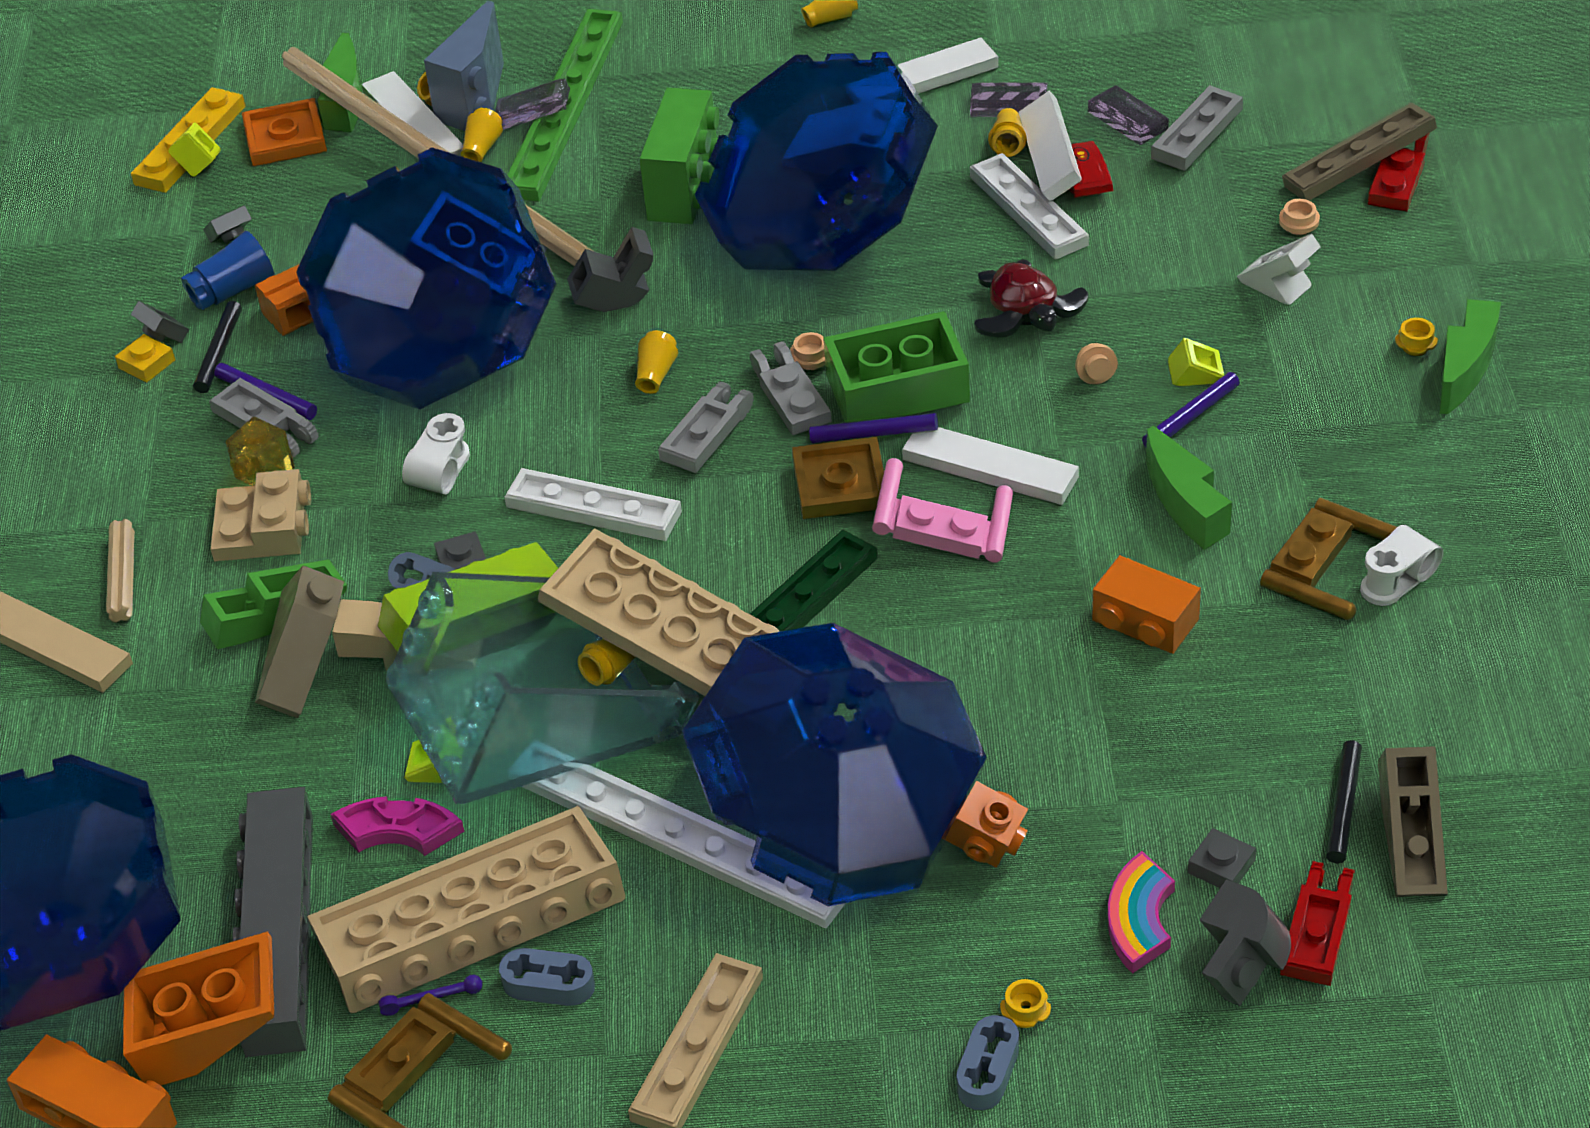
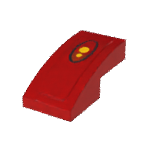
[1069,141,1113,197]

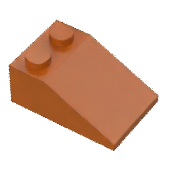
[123,931,274,1086]

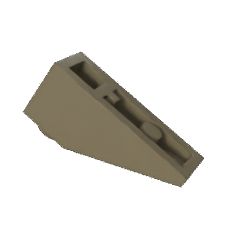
[255,565,344,718]
[1378,746,1448,897]

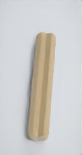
[106,519,135,623]

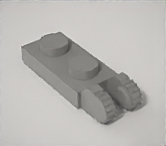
[749,341,832,435]
[209,378,319,459]
[658,382,754,473]

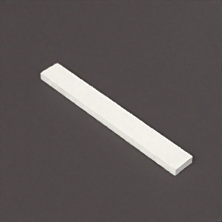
[505,739,852,929]

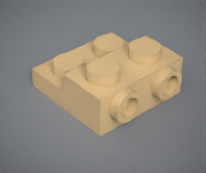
[211,469,311,561]

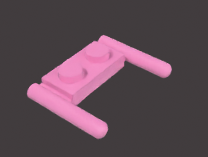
[872,458,1013,563]

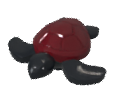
[974,259,1088,338]

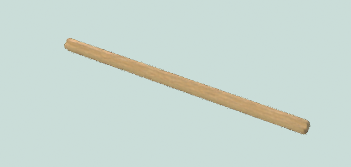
[282,47,593,266]

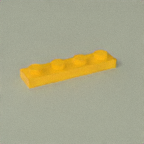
[131,87,246,193]

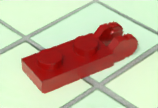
[1368,133,1429,212]
[1280,861,1355,986]

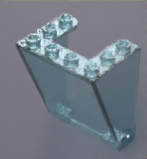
[385,572,700,804]

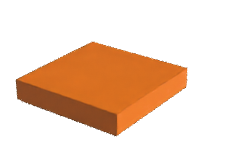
[242,98,327,166]

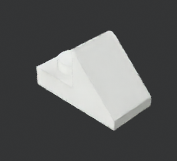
[1237,234,1321,305]

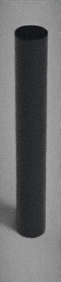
[193,301,242,393]
[1326,740,1362,864]

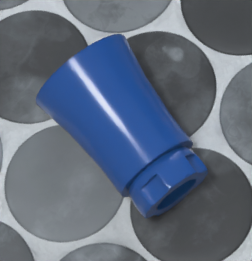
[181,230,275,310]

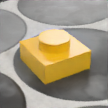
[115,334,175,383]

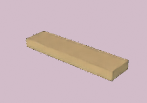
[0,591,133,693]
[628,953,763,1128]

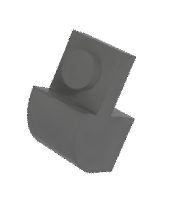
[567,227,654,312]
[1200,879,1291,1006]

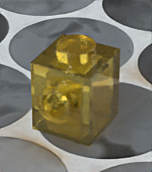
[225,416,295,486]

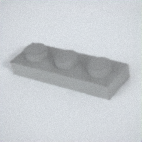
[1151,85,1243,171]

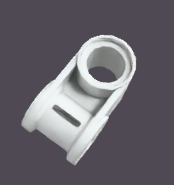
[402,413,470,495]
[1360,525,1443,606]

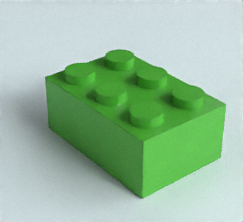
[639,87,723,224]
[823,311,970,423]

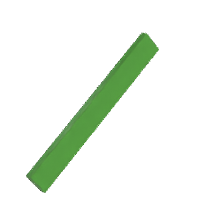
[501,9,623,202]

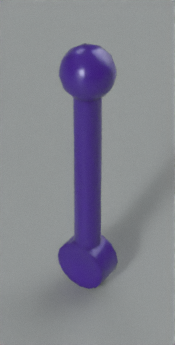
[378,974,483,1016]

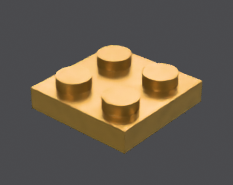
[792,437,884,519]

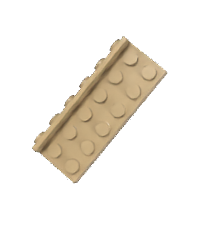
[538,528,829,736]
[307,806,625,1013]

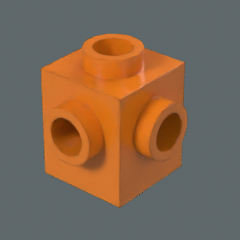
[945,781,1028,868]

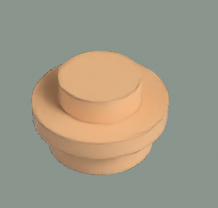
[1279,199,1320,235]
[790,332,825,370]
[1075,343,1118,384]

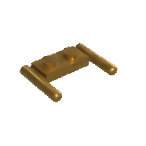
[1260,497,1397,620]
[328,993,512,1128]

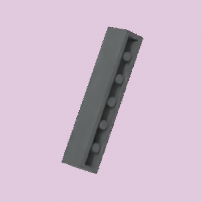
[233,787,313,1057]

